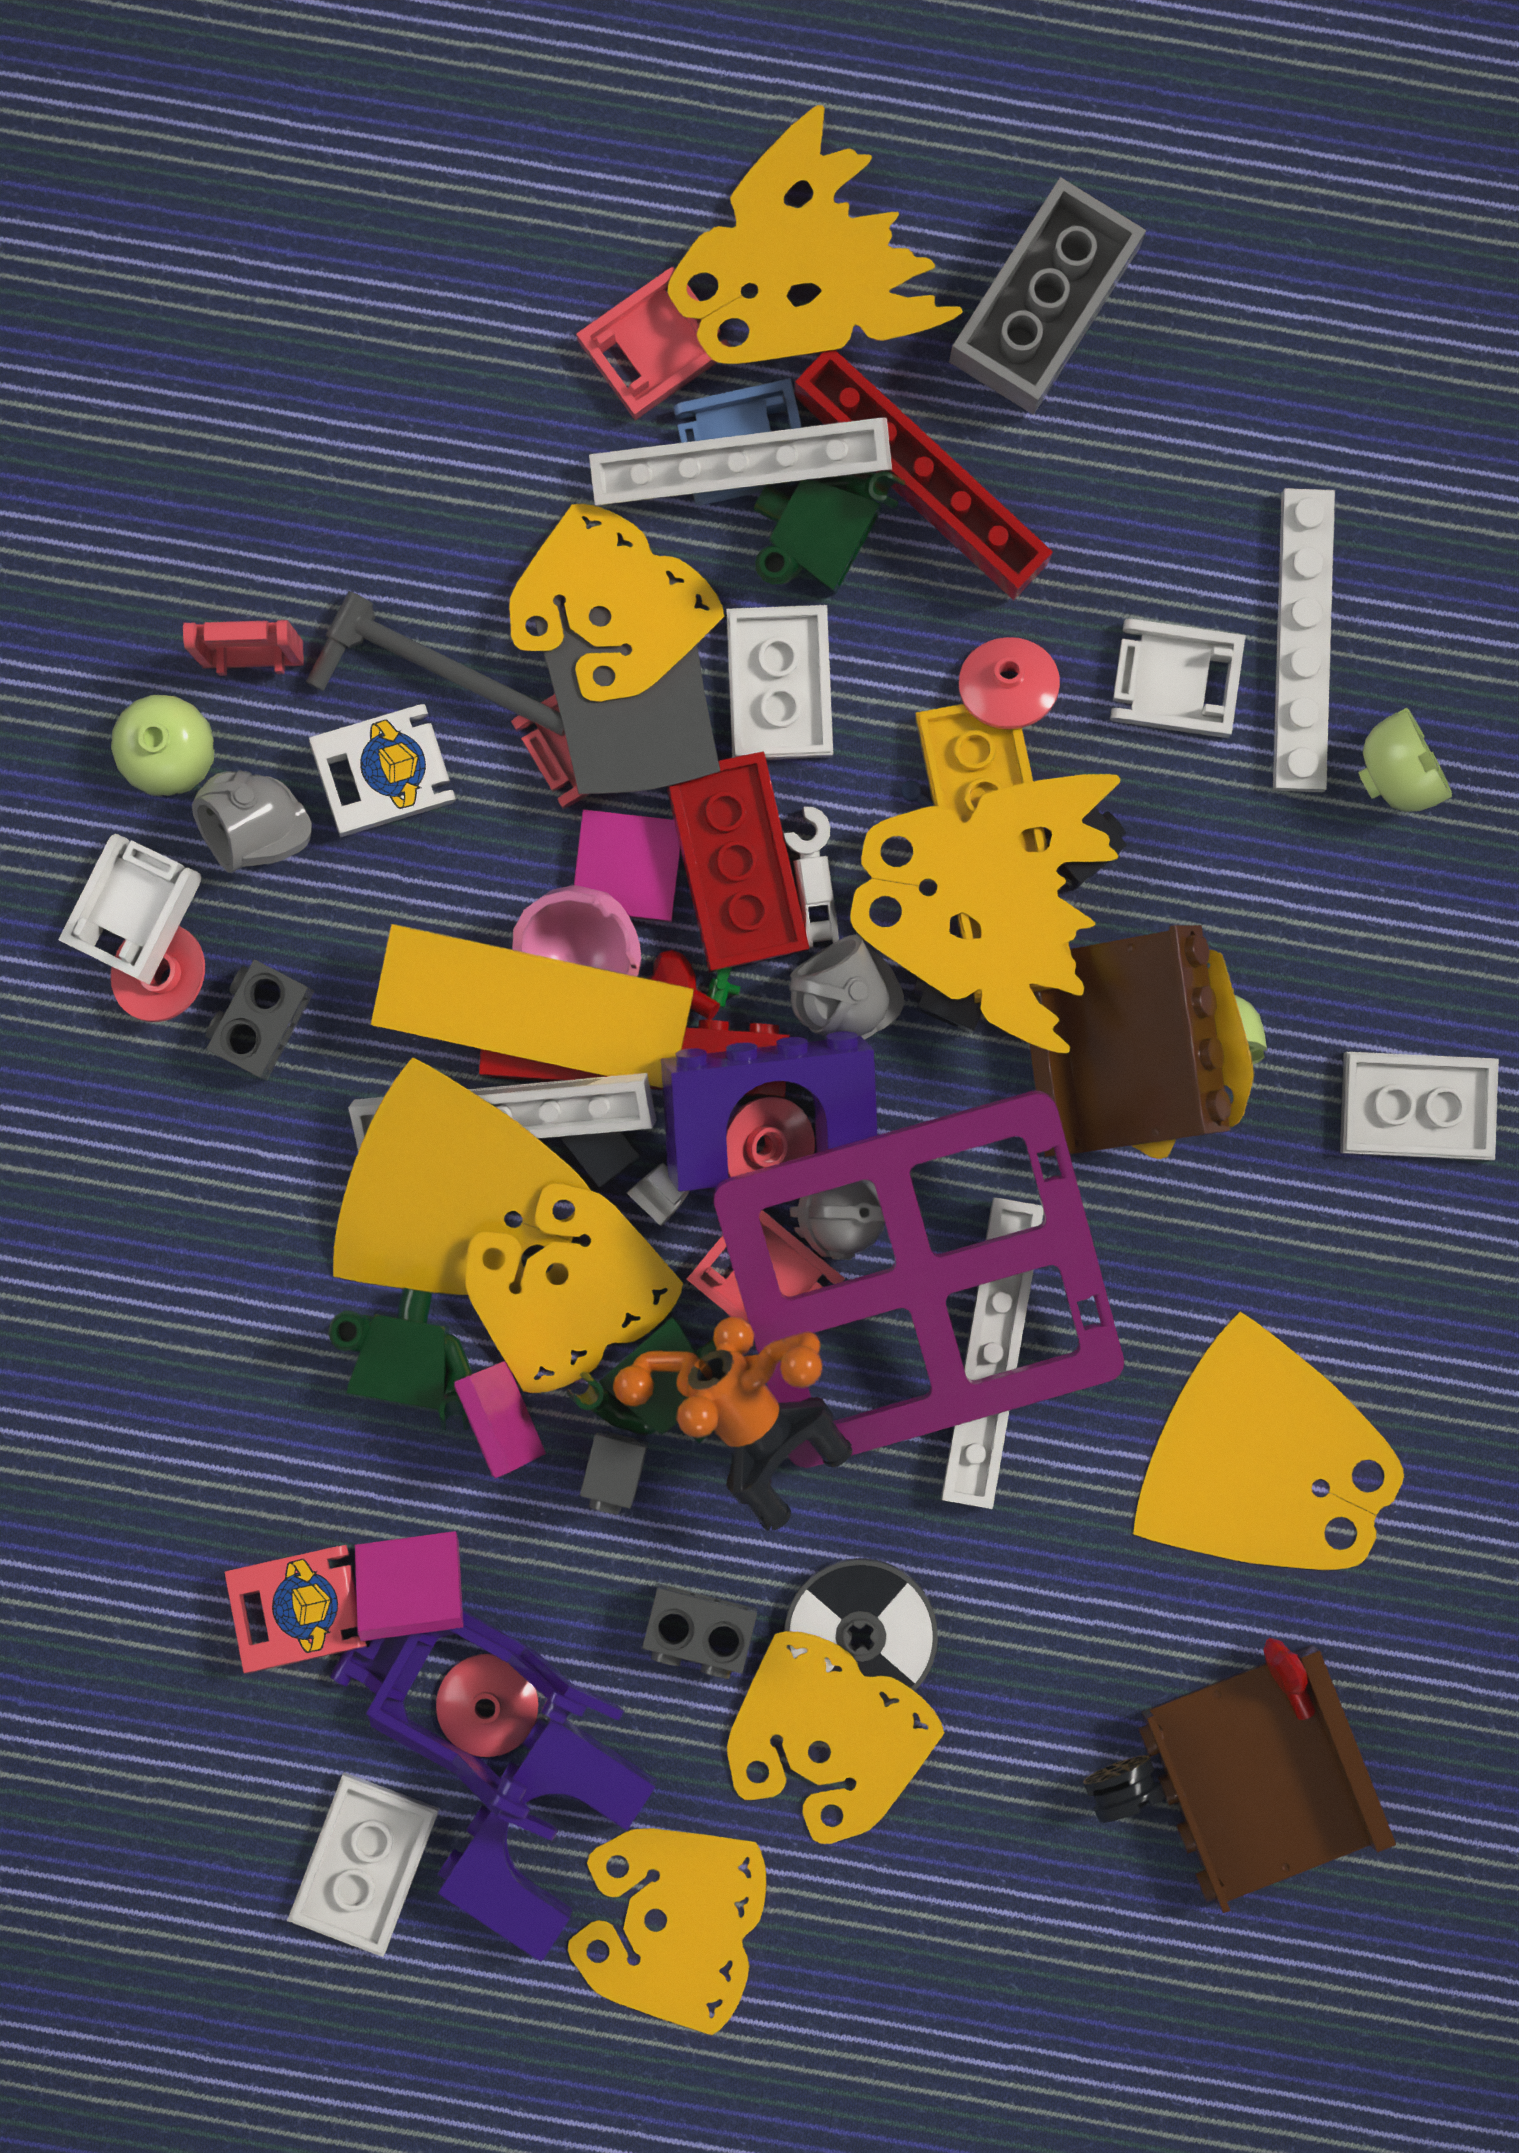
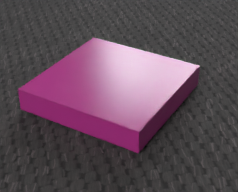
[574,809,681,923]
[454,1361,546,1478]
[355,1531,464,1641]

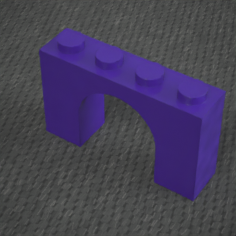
[661,1031,878,1192]
[437,1718,657,1962]

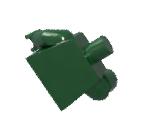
[754,471,905,594]
[328,1287,472,1430]
[567,1317,717,1444]

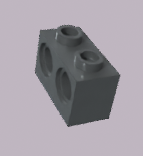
[205,959,315,1080]
[580,1430,649,1515]
[642,1583,757,1679]

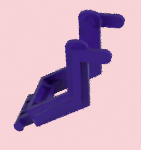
[330,1610,624,1841]

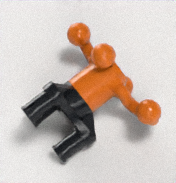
[613,1316,853,1531]

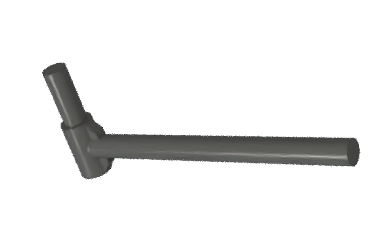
[306,591,565,736]

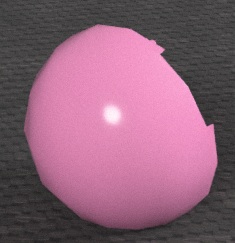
[512,885,641,976]

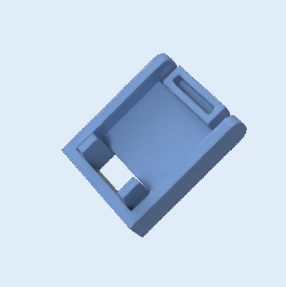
[673,378,812,506]

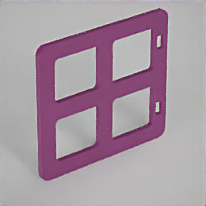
[713,1091,1124,1468]

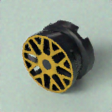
[1083,1756,1165,1823]

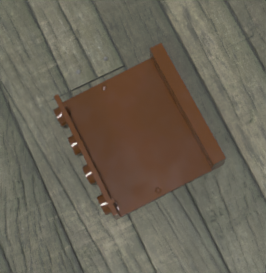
[1029,925,1231,1157]
[1138,1645,1396,1913]

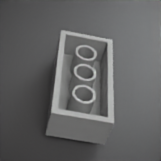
[949,177,1146,415]

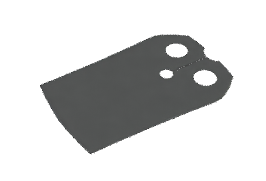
[535,571,720,794]

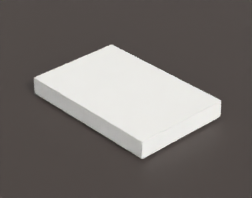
[727,605,833,760]
[1340,1052,1499,1160]
[287,1772,440,1957]

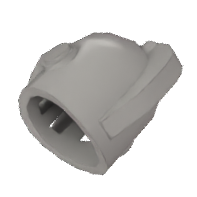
[192,770,312,873]
[789,934,904,1040]
[790,1180,885,1260]

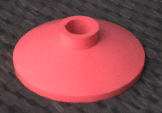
[959,637,1060,729]
[111,926,205,1022]
[726,1096,815,1178]
[436,1654,538,1757]

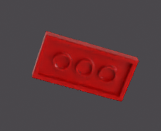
[666,751,810,972]

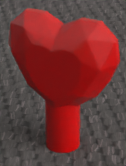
[647,950,720,1020]
[1263,1638,1316,1720]

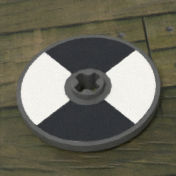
[784,1558,938,1707]

